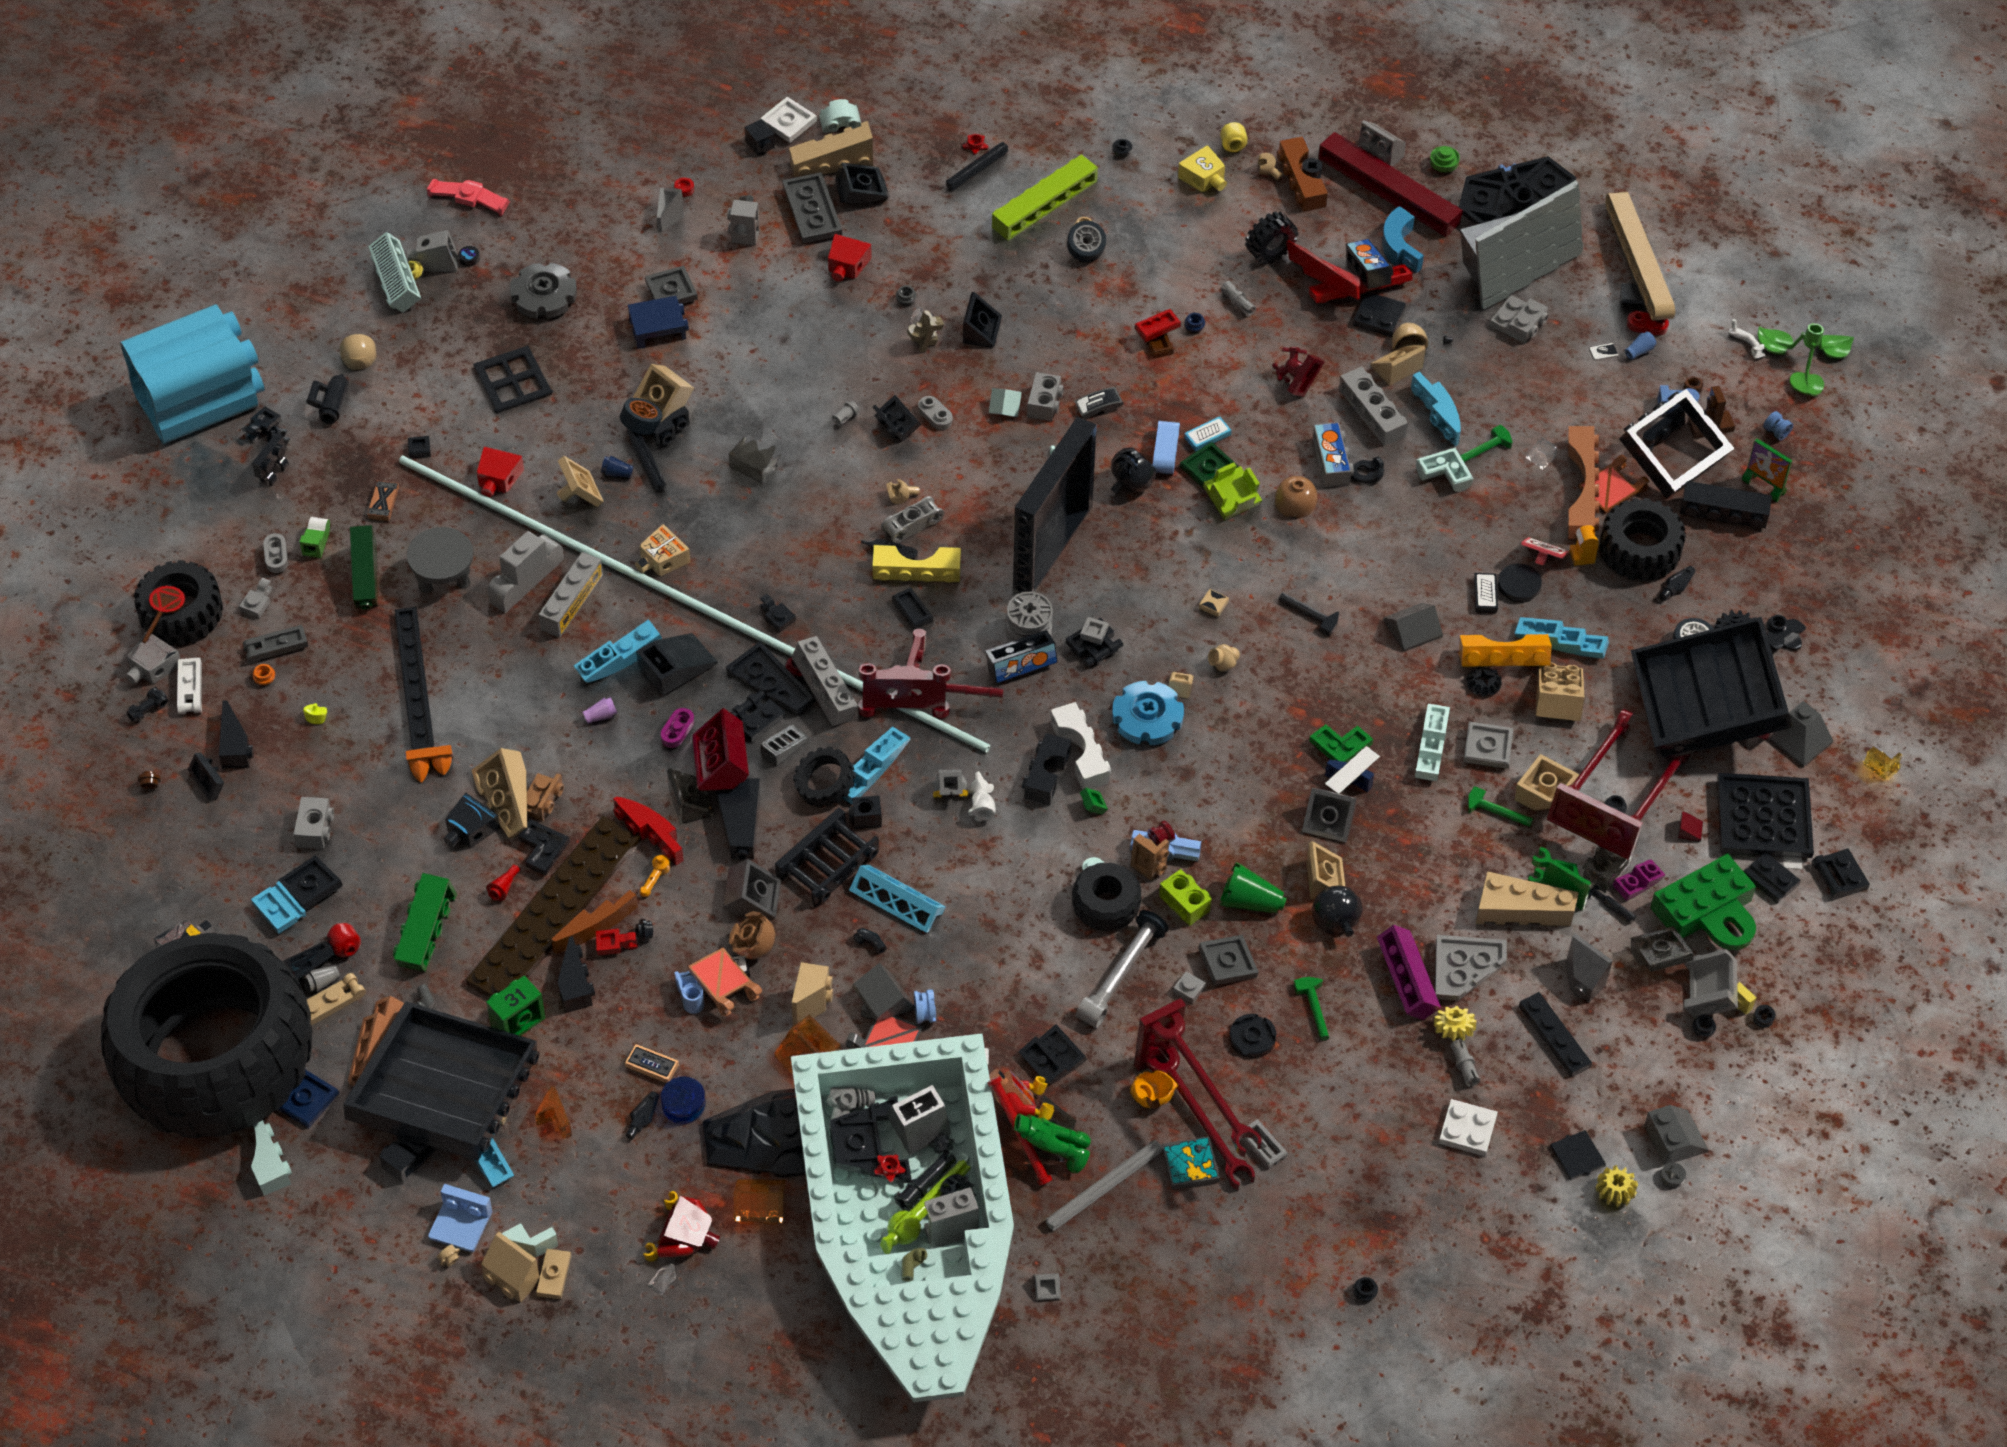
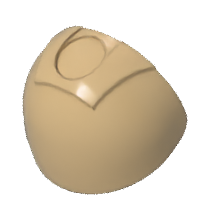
[1392,323,1428,350]
[340,334,377,370]

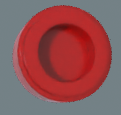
[674,177,695,197]

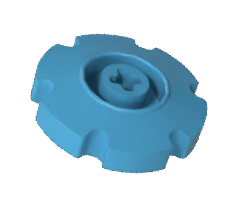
[1112,681,1184,745]

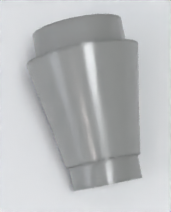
[302,965,340,992]

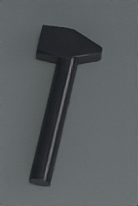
[1279,592,1339,637]

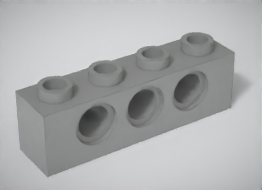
[1339,367,1408,446]
[792,636,858,727]

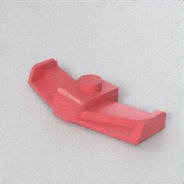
[427,179,510,217]

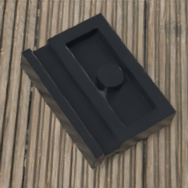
[1744,853,1801,904]

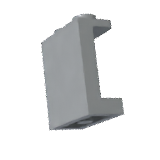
[1684,949,1738,1019]
[924,1188,979,1249]

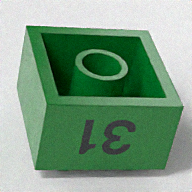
[486,975,546,1036]

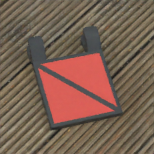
[846,1004,923,1049]

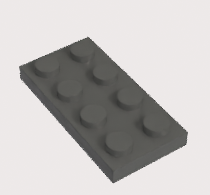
[782,172,842,243]

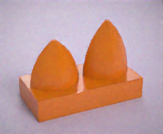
[406,745,453,783]

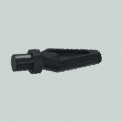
[1659,566,1696,601]
[625,1091,660,1140]

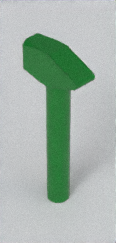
[1460,424,1513,463]
[1468,786,1533,827]
[1293,977,1330,1041]

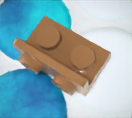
[527,773,564,821]
[1130,833,1169,881]

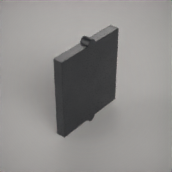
[1550,1130,1606,1180]

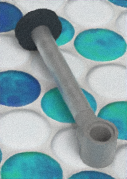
[1076,910,1169,1028]

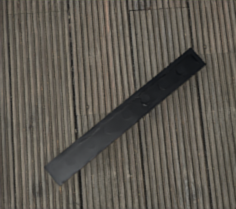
[394,607,435,750]

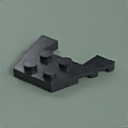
[829,1096,912,1183]

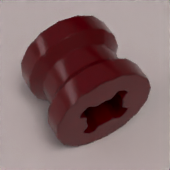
[1147,820,1176,846]

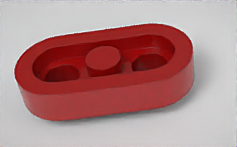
[1627,311,1669,336]

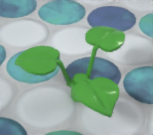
[1758,323,1854,396]

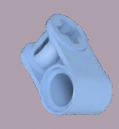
[674,971,704,1014]

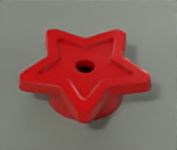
[963,134,989,155]
[874,1154,905,1183]

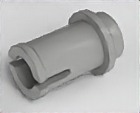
[832,401,859,427]

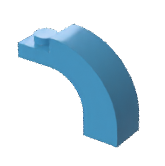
[1382,206,1424,273]

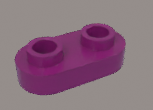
[661,708,694,748]

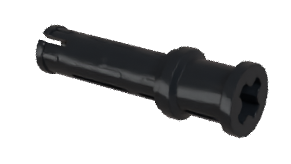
[894,1151,956,1212]

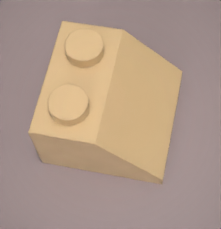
[633,364,694,422]
[1515,754,1579,810]
[792,962,833,1028]
[481,1232,540,1303]

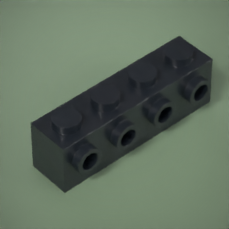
[1680,481,1772,529]

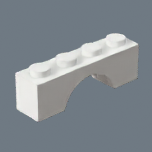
[1050,702,1111,790]

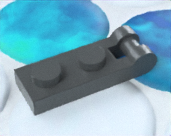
[242,625,309,664]

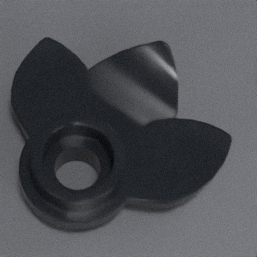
[1766,615,1806,650]

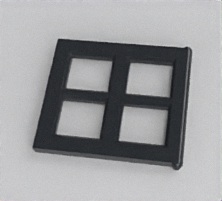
[473,345,554,413]

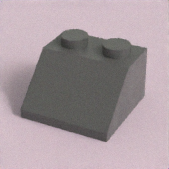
[1644,1105,1708,1166]

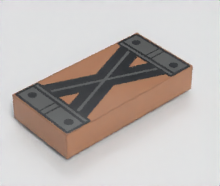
[367,481,399,521]

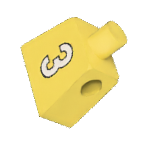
[1178,145,1227,192]

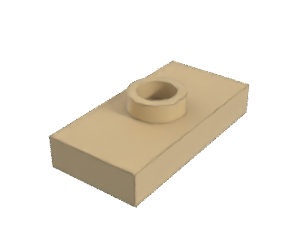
[536,1249,572,1300]

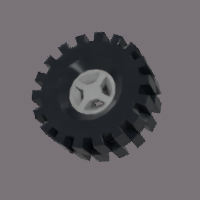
[1245,211,1299,264]

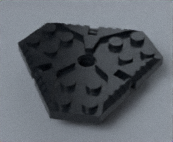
[1459,156,1577,225]

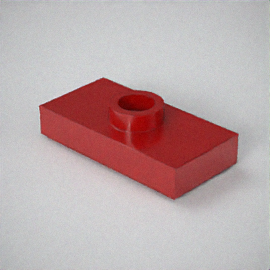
[1134,309,1181,342]

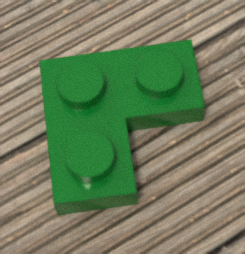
[1309,724,1373,763]

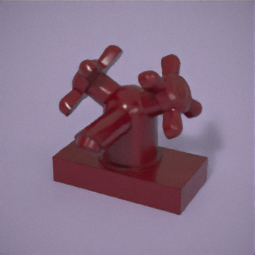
[1272,346,1325,397]

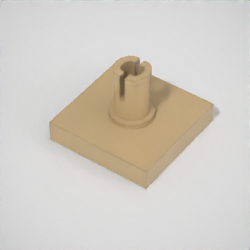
[557,456,604,507]

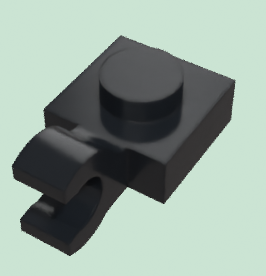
[245,406,282,443]
[760,594,796,633]

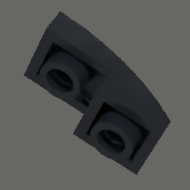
[654,406,690,448]

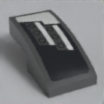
[1075,387,1124,420]

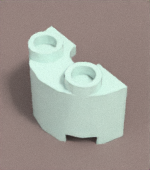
[819,99,861,133]

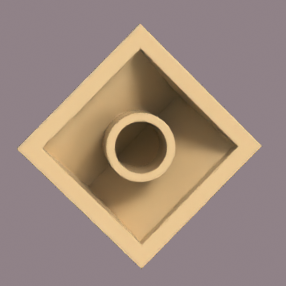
[1370,345,1426,386]
[1306,841,1345,899]

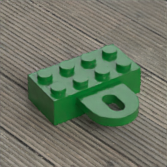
[1650,854,1756,950]

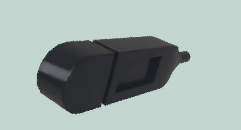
[861,539,918,560]

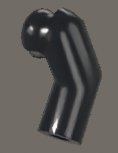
[853,928,887,954]

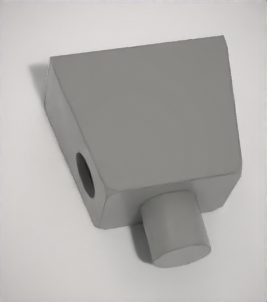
[407,230,459,272]

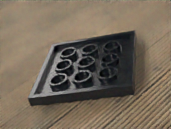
[1717,773,1814,858]

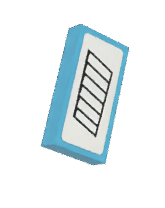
[1184,416,1232,451]

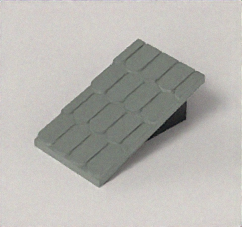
[1460,180,1583,310]

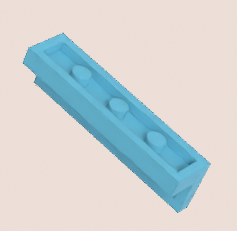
[849,865,946,933]

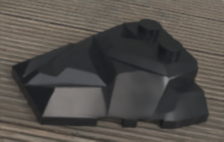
[703,1088,806,1178]

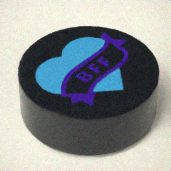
[459,246,480,266]

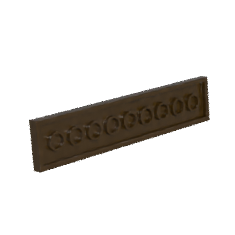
[466,816,641,997]

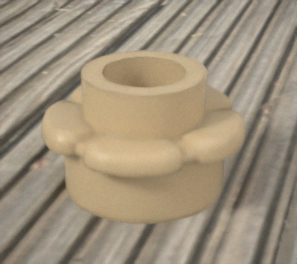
[437,1244,460,1267]

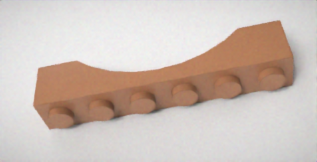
[1568,426,1599,539]

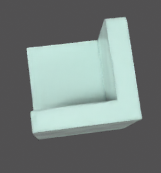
[989,388,1022,417]

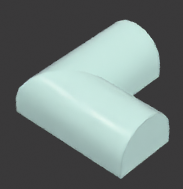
[1416,448,1474,492]

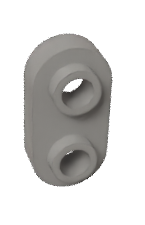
[918,396,953,430]
[263,533,288,573]

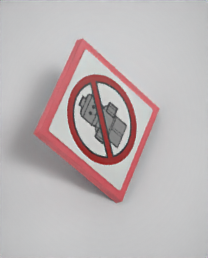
[1521,537,1569,566]

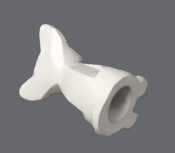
[967,771,996,822]

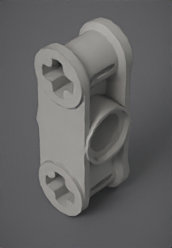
[881,496,945,543]

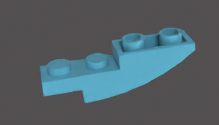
[1411,371,1461,446]
[574,619,662,683]

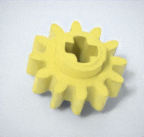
[1434,1006,1476,1041]

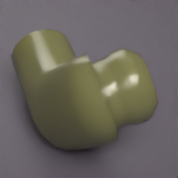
[901,1248,928,1282]

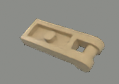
[307,973,366,1026]

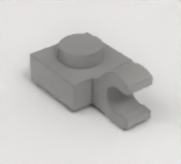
[239,578,273,618]

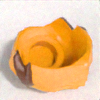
[1130,1069,1177,1109]

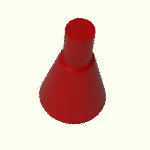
[486,865,520,901]

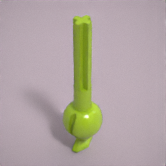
[880,1160,971,1254]

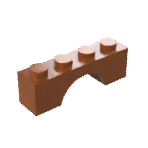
[1277,136,1328,212]

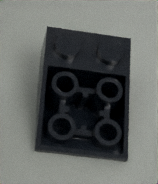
[636,633,718,695]

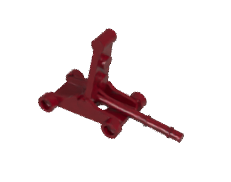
[858,629,1004,718]

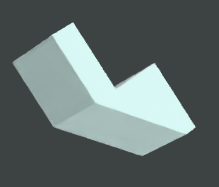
[502,1223,558,1257]

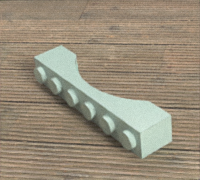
[251,1120,292,1196]

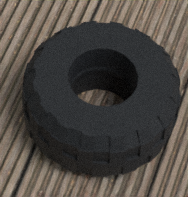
[1072,863,1141,931]

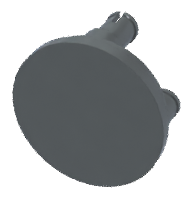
[407,527,473,593]

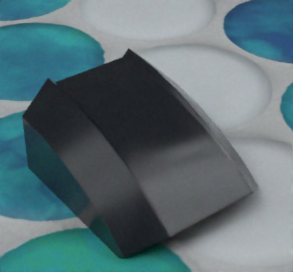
[835,162,890,203]

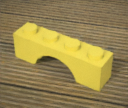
[873,545,961,582]

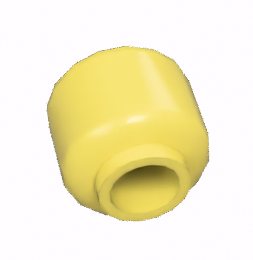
[1220,122,1248,152]

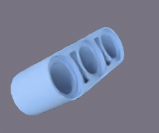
[1153,421,1180,474]

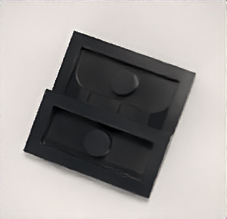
[1018,1024,1087,1085]

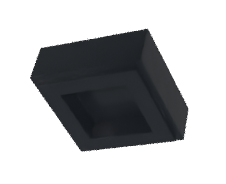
[408,436,431,459]

